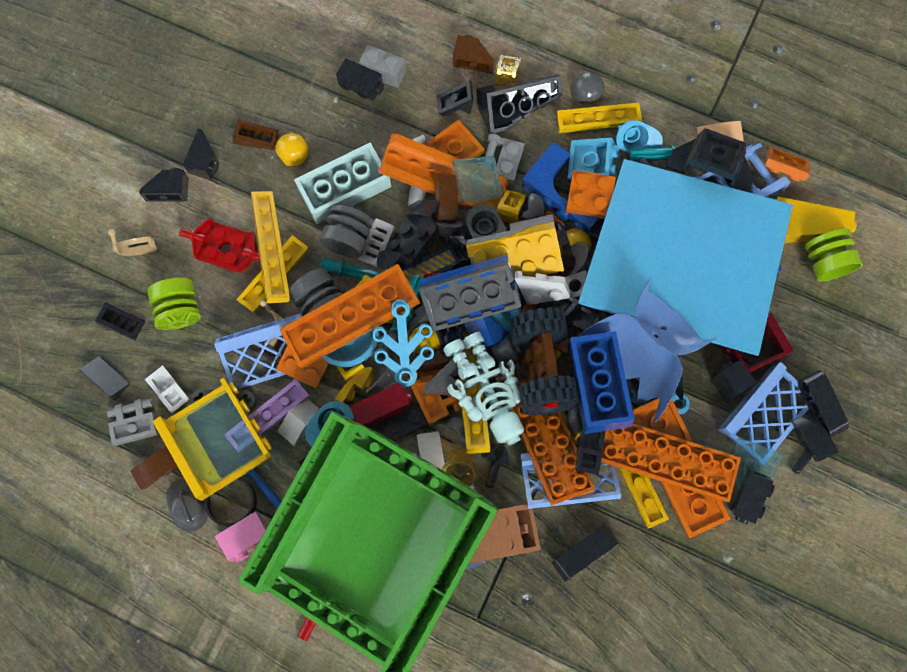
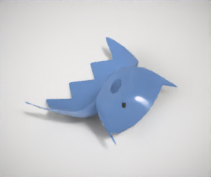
[577,276,718,422]

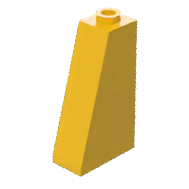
[776,197,857,243]

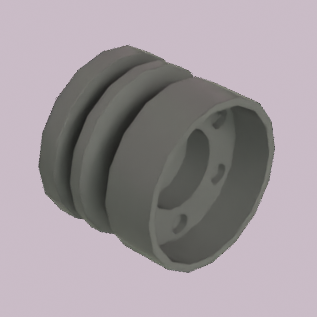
[319,205,373,258]
[289,268,343,316]

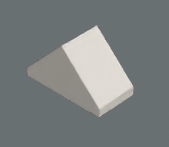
[278,399,319,446]

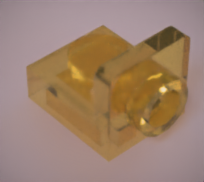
[494,55,521,84]

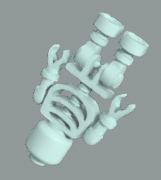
[443,332,524,446]

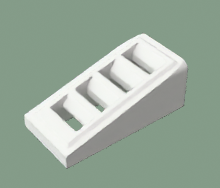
[358,218,396,268]

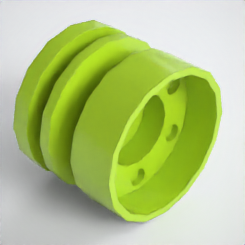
[804,229,863,282]
[147,278,201,330]

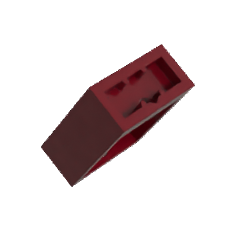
[720,312,794,374]
[350,383,412,428]

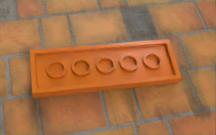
[279,264,420,369]
[633,398,730,539]

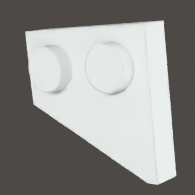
[515,271,570,305]

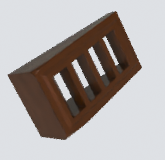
[233,119,279,150]

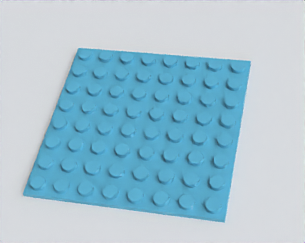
[578,159,793,356]

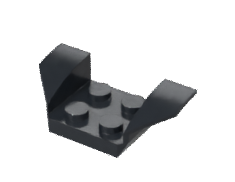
[666,128,754,192]
[377,200,441,269]

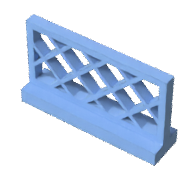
[214,313,302,389]
[717,362,808,466]
[521,448,621,509]

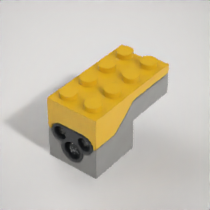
[467,215,564,280]

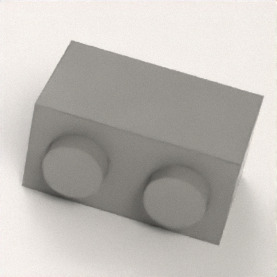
[359,45,407,88]

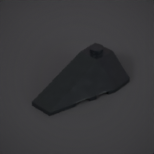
[476,75,562,134]

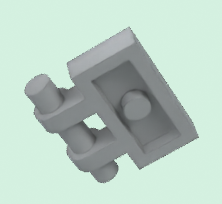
[107,398,159,446]

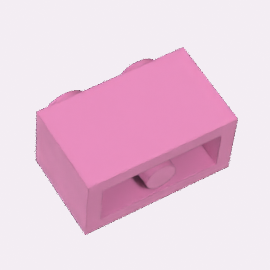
[215,512,267,563]

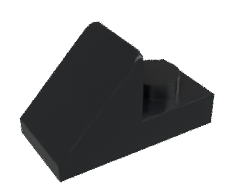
[437,80,474,117]

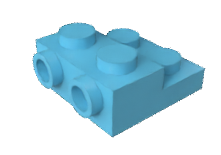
[567,138,620,182]

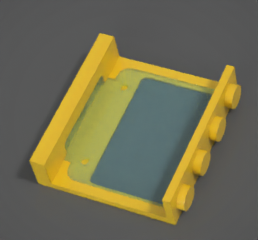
[153,378,273,501]

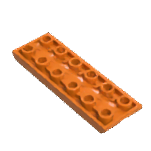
[378,134,509,210]
[510,379,595,506]
[601,423,741,503]

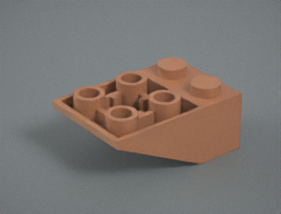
[469,504,541,564]

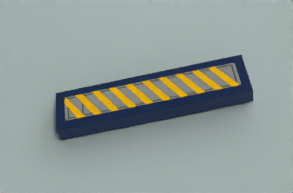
[401,245,459,284]

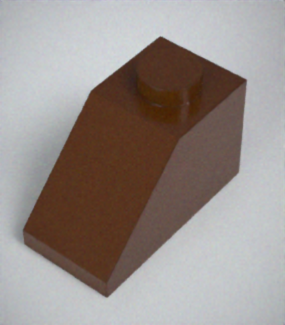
[453,35,494,74]

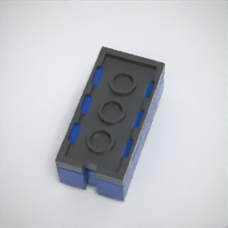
[419,254,521,332]

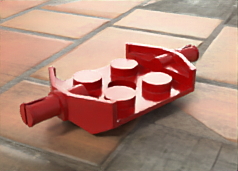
[179,218,260,273]

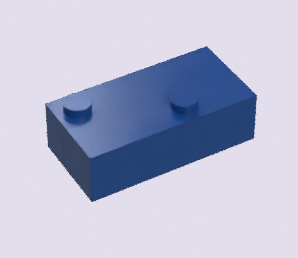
[568,331,634,434]

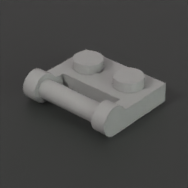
[479,134,525,184]

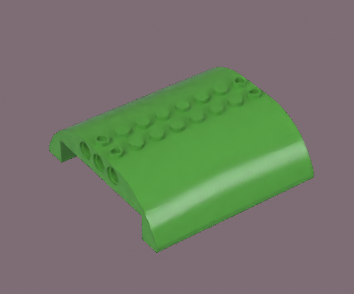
[237,412,499,672]

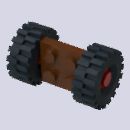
[509,308,580,416]

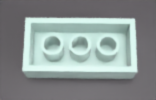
[294,142,391,224]

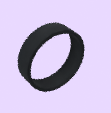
[204,476,257,527]

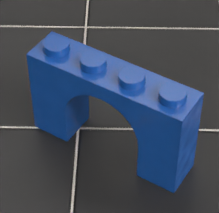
[521,142,615,235]

